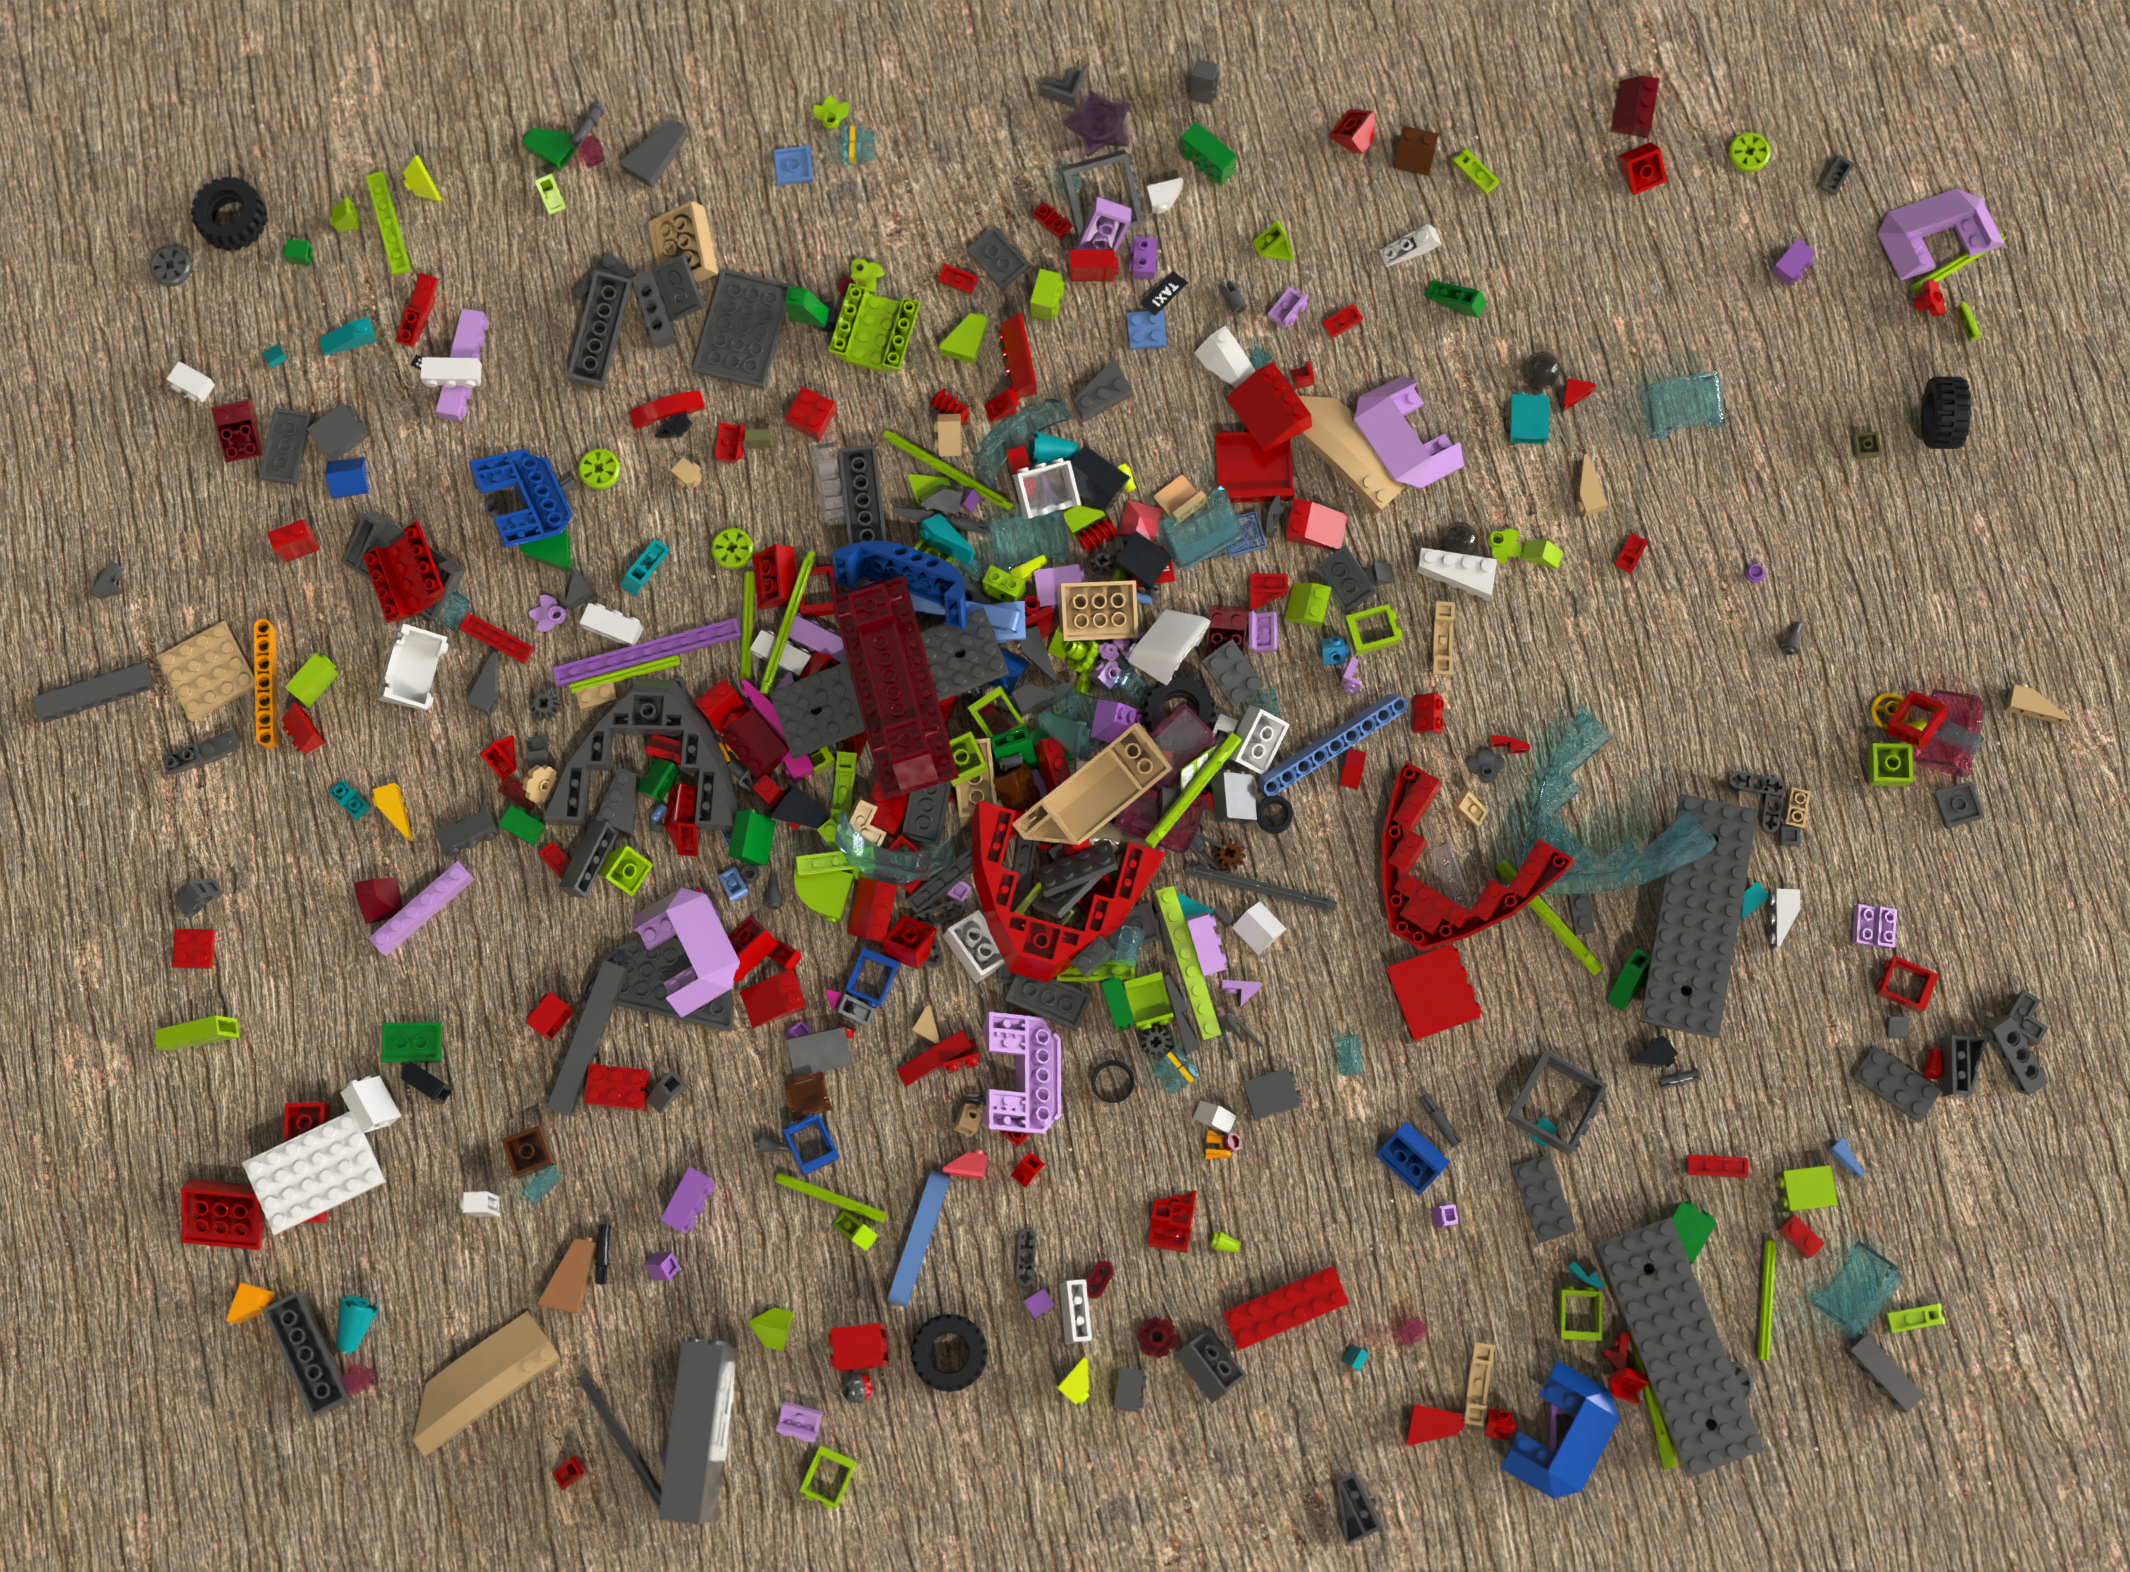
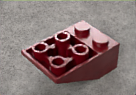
[211,398,263,463]
[1206,604,1248,656]

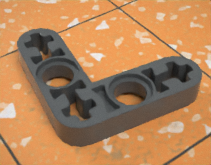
[1728,771,1785,834]
[912,900,965,968]

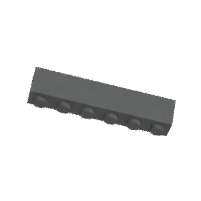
[33,662,155,723]

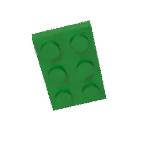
[381,1022,443,1063]

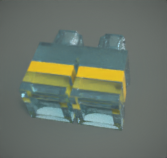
[841,125,875,166]
[1153,1046,1201,1094]

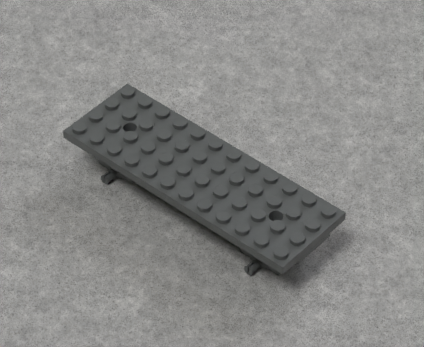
[769,607,1010,759]
[1639,794,1758,1039]
[1595,1217,1765,1478]

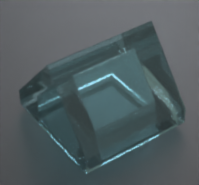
[1249,347,1272,368]

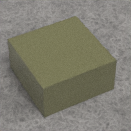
[745,429,771,449]
[1852,431,1882,460]

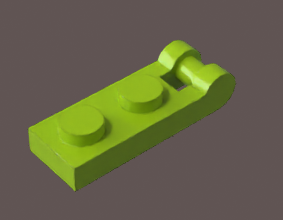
[1450,148,1500,195]
[1886,1303,1946,1334]

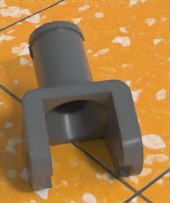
[728,760,761,794]

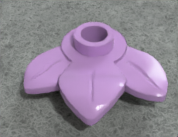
[529,595,566,632]

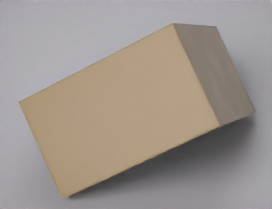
[842,796,887,850]

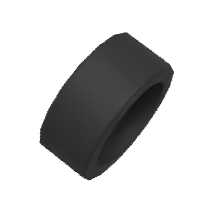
[1257,795,1293,834]

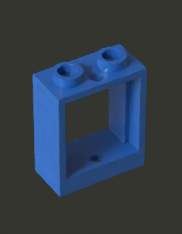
[845,948,900,1009]
[782,1114,839,1177]

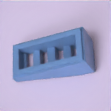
[1828,1138,1865,1178]

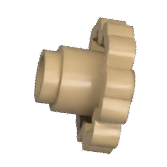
[522,765,560,803]

